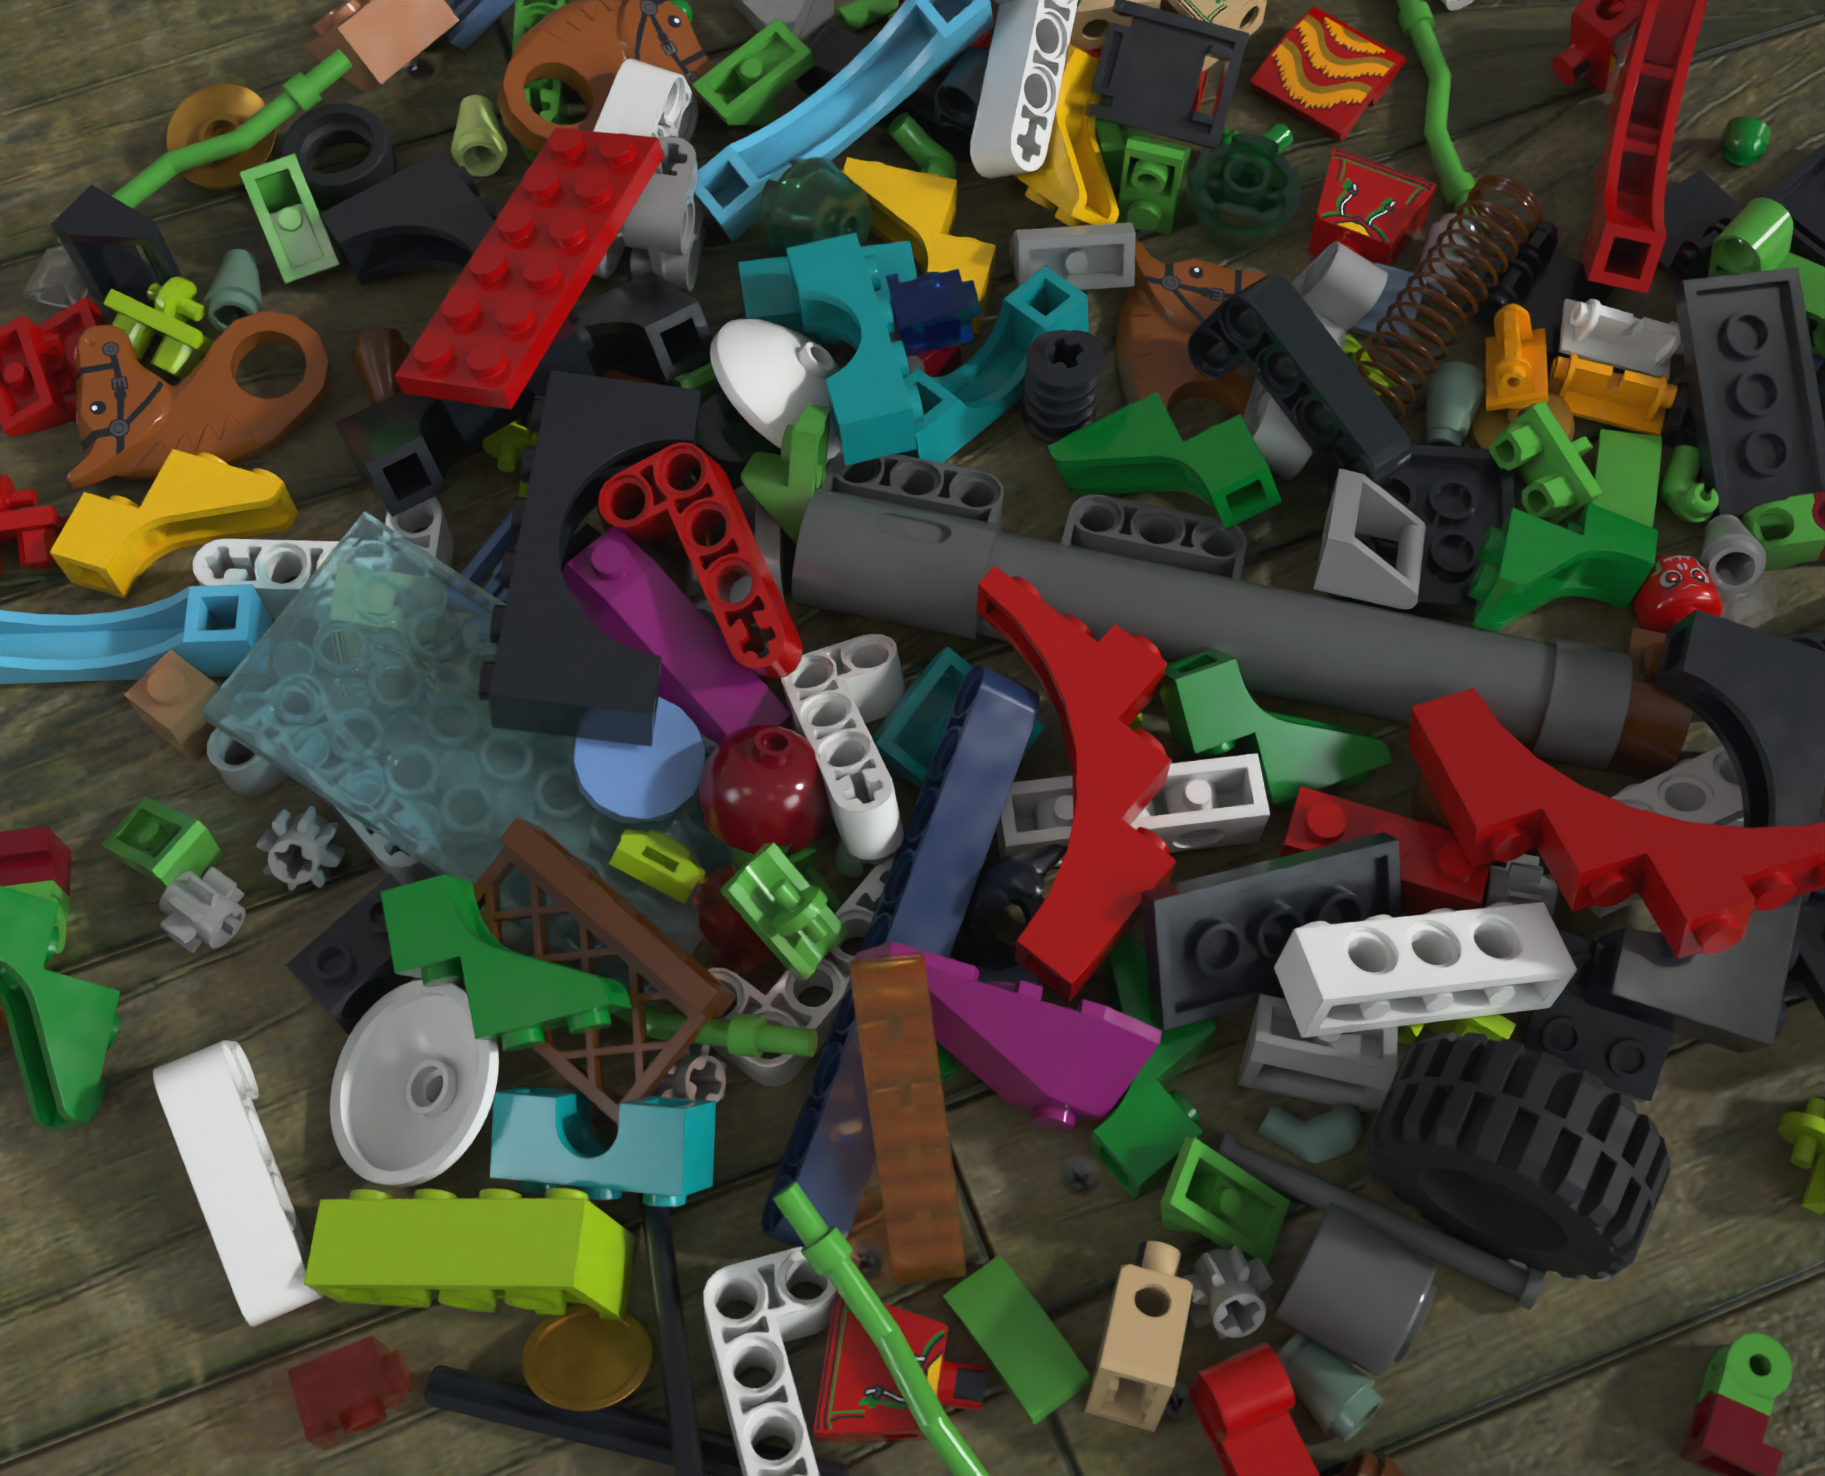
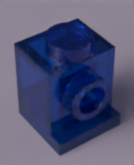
[886,269,981,357]

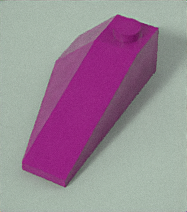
[562,526,793,746]
[853,941,1162,1132]

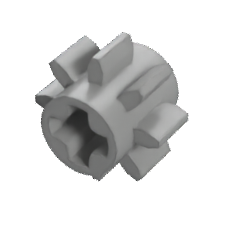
[256,806,346,891]
[1478,854,1557,918]
[159,866,246,953]
[649,1040,726,1103]
[1183,1246,1276,1340]

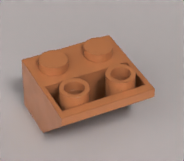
[304,0,459,92]

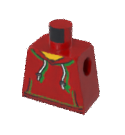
[1552,0,1644,92]
[1307,147,1437,267]
[813,1290,987,1443]

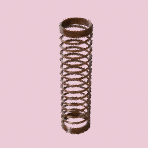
[1352,175,1543,419]

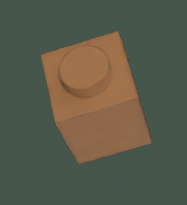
[124,649,235,762]

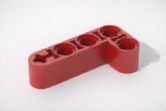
[598,442,803,680]
[1188,1342,1320,1476]

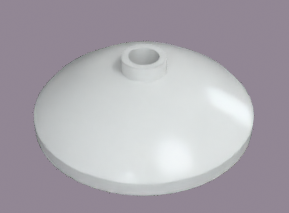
[710,319,841,466]
[330,979,499,1188]

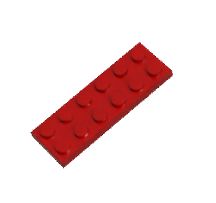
[395,128,664,410]

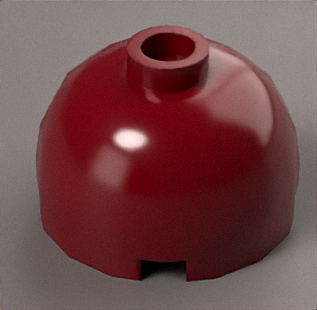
[697,725,829,854]

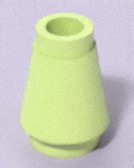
[451,95,507,177]

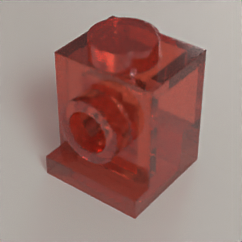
[692,864,774,973]
[287,1335,413,1450]

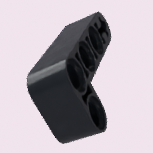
[795,25,989,162]
[1188,274,1412,485]

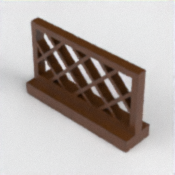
[459,817,737,1126]

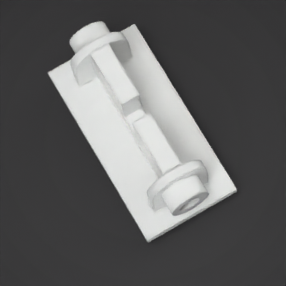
[1559,299,1683,381]

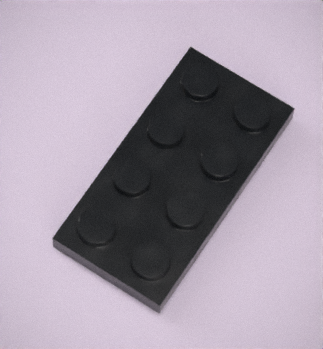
[1673,267,1825,521]
[1141,832,1402,1030]

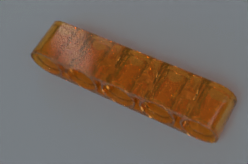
[850,951,967,1285]

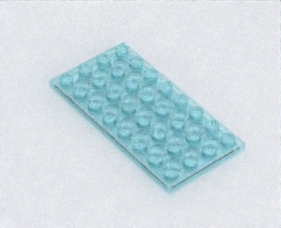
[202,511,739,1008]

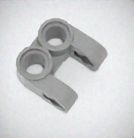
[623,136,706,291]

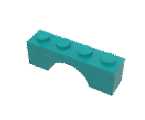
[786,233,924,466]
[898,266,1089,463]

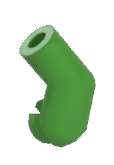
[836,0,899,32]
[887,112,957,179]
[1659,445,1719,523]

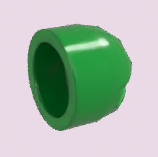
[1721,116,1771,167]

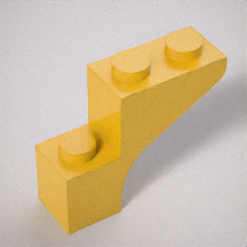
[1013,43,1119,227]
[844,157,996,335]
[49,449,299,599]

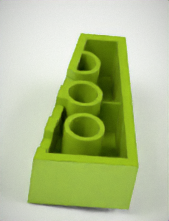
[304,1188,637,1320]

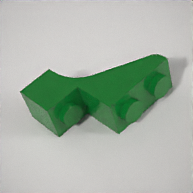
[1047,392,1282,529]
[1469,502,1658,632]
[1160,648,1392,807]
[380,874,632,1051]
[0,885,120,1132]
[1088,931,1217,1201]

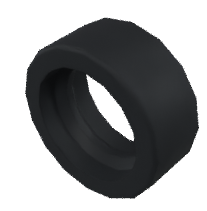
[282,103,396,211]

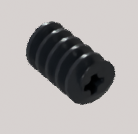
[1022,330,1104,445]

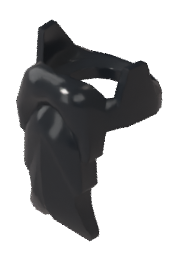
[951,844,1067,971]

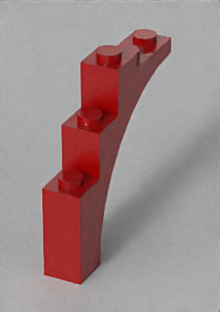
[1579,0,1708,294]
[976,565,1176,1003]
[1409,688,1825,959]

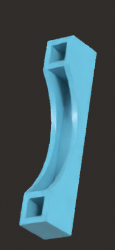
[694,0,994,242]
[0,584,273,684]

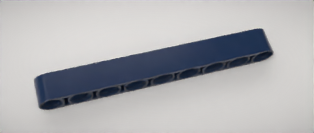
[761,665,1040,1247]

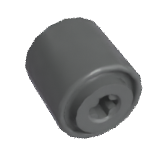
[1272,1202,1437,1376]

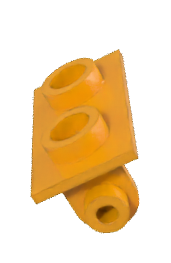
[1485,304,1549,411]
[1548,353,1677,436]

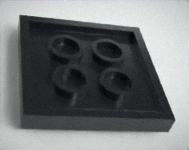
[1327,444,1515,618]

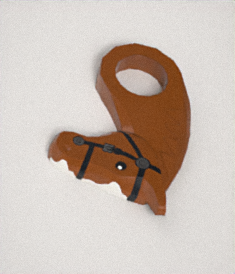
[497,0,714,152]
[1115,238,1268,442]
[65,311,333,490]

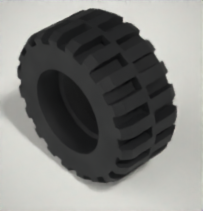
[1367,1032,1671,1280]

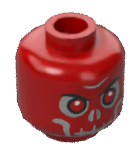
[1630,553,1723,634]

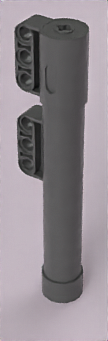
[791,452,1633,771]

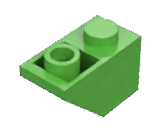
[1116,134,1192,235]

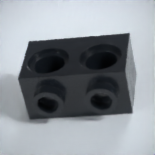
[286,874,414,1035]

